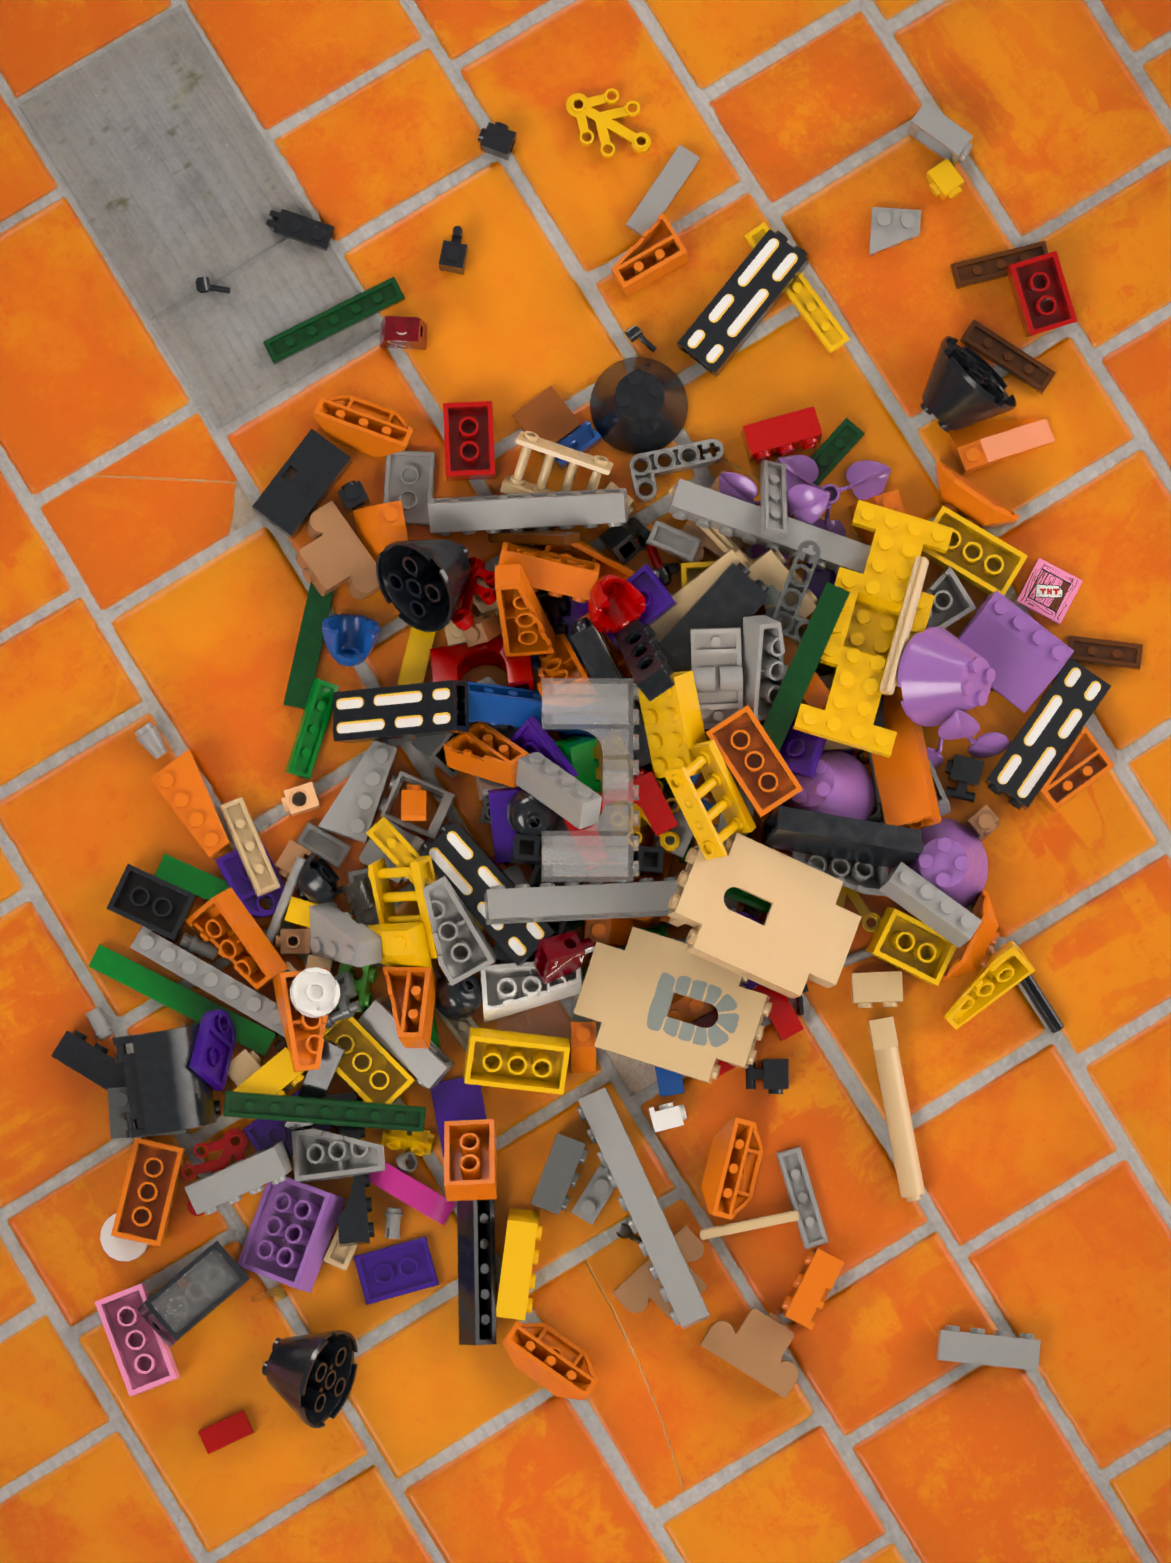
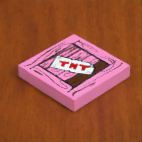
[1016,558,1083,625]

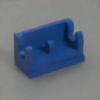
[555,421,601,470]

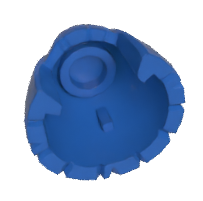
[322,613,380,667]

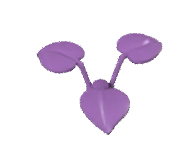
[777,455,891,537]
[719,472,830,567]
[926,708,1011,769]

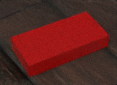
[198,1410,255,1454]

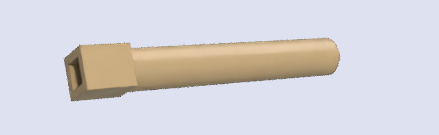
[867,1016,926,1202]

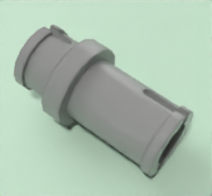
[179,932,218,961]

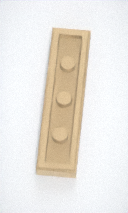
[219,797,281,897]
[699,1210,800,1240]

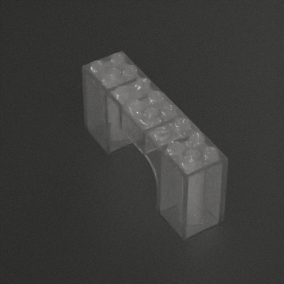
[542,678,639,882]

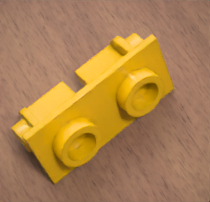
[382,1129,435,1156]

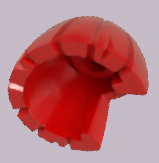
[588,574,646,633]

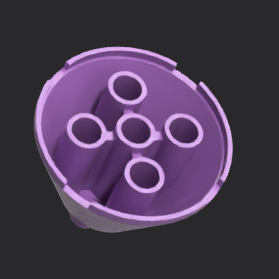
[897,627,995,727]
[780,750,875,820]
[889,818,988,908]

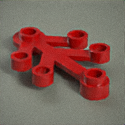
[452,557,497,631]
[181,1128,248,1216]

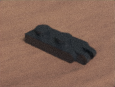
[266,209,335,251]

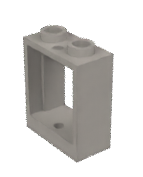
[907,102,973,167]
[378,771,455,840]

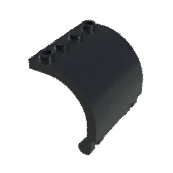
[112,1021,221,1138]

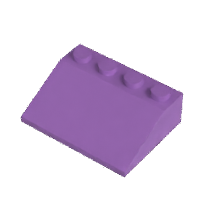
[958,591,1074,713]
[237,1176,346,1293]

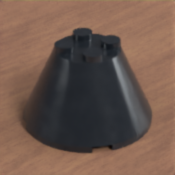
[920,336,1017,432]
[590,357,688,455]
[376,539,472,632]
[262,1330,358,1428]

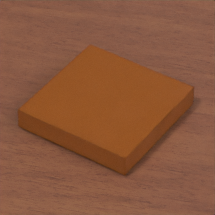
[512,386,581,455]

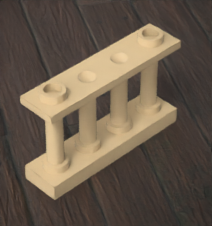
[500,431,614,494]

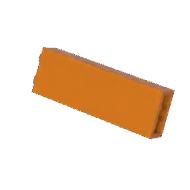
[871,686,942,830]

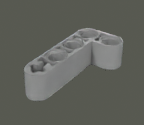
[629,439,724,503]

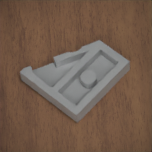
[869,207,921,255]

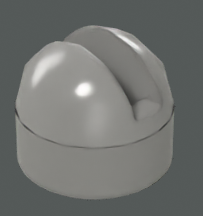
[396,1152,418,1172]

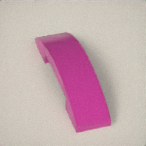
[369,1162,456,1225]

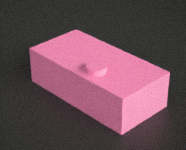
[95,1284,181,1396]

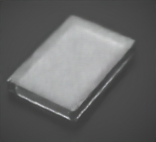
[496,1000,572,1043]

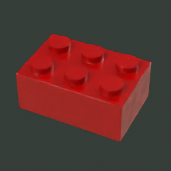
[1006,251,1077,337]
[443,401,496,481]
[741,406,822,464]

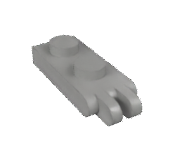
[571,1163,614,1225]

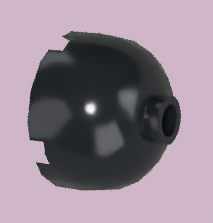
[506,789,556,836]
[297,854,344,904]
[435,974,482,1020]

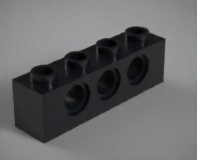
[614,618,675,701]

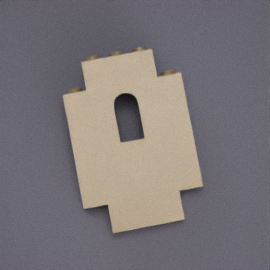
[667,833,861,999]

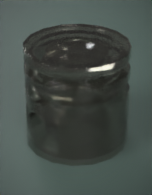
[341,877,376,916]

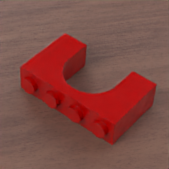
[430,638,535,690]
[562,769,679,870]
[691,984,804,1077]

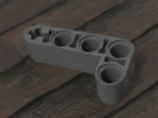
[771,540,821,642]

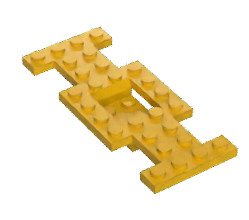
[793,500,954,758]

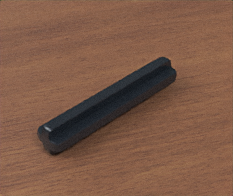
[1020,974,1064,1033]

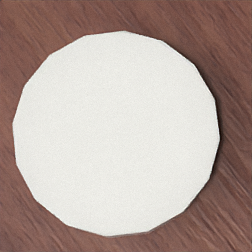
[290,967,340,1018]
[100,1214,149,1262]

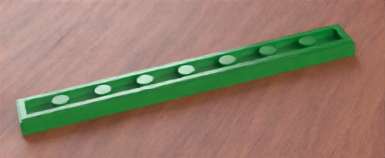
[88,944,276,1056]

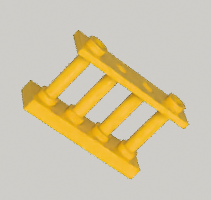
[663,740,756,860]
[368,855,438,959]

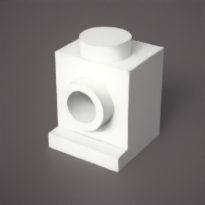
[648,1102,687,1132]

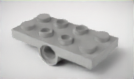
[690,627,743,729]

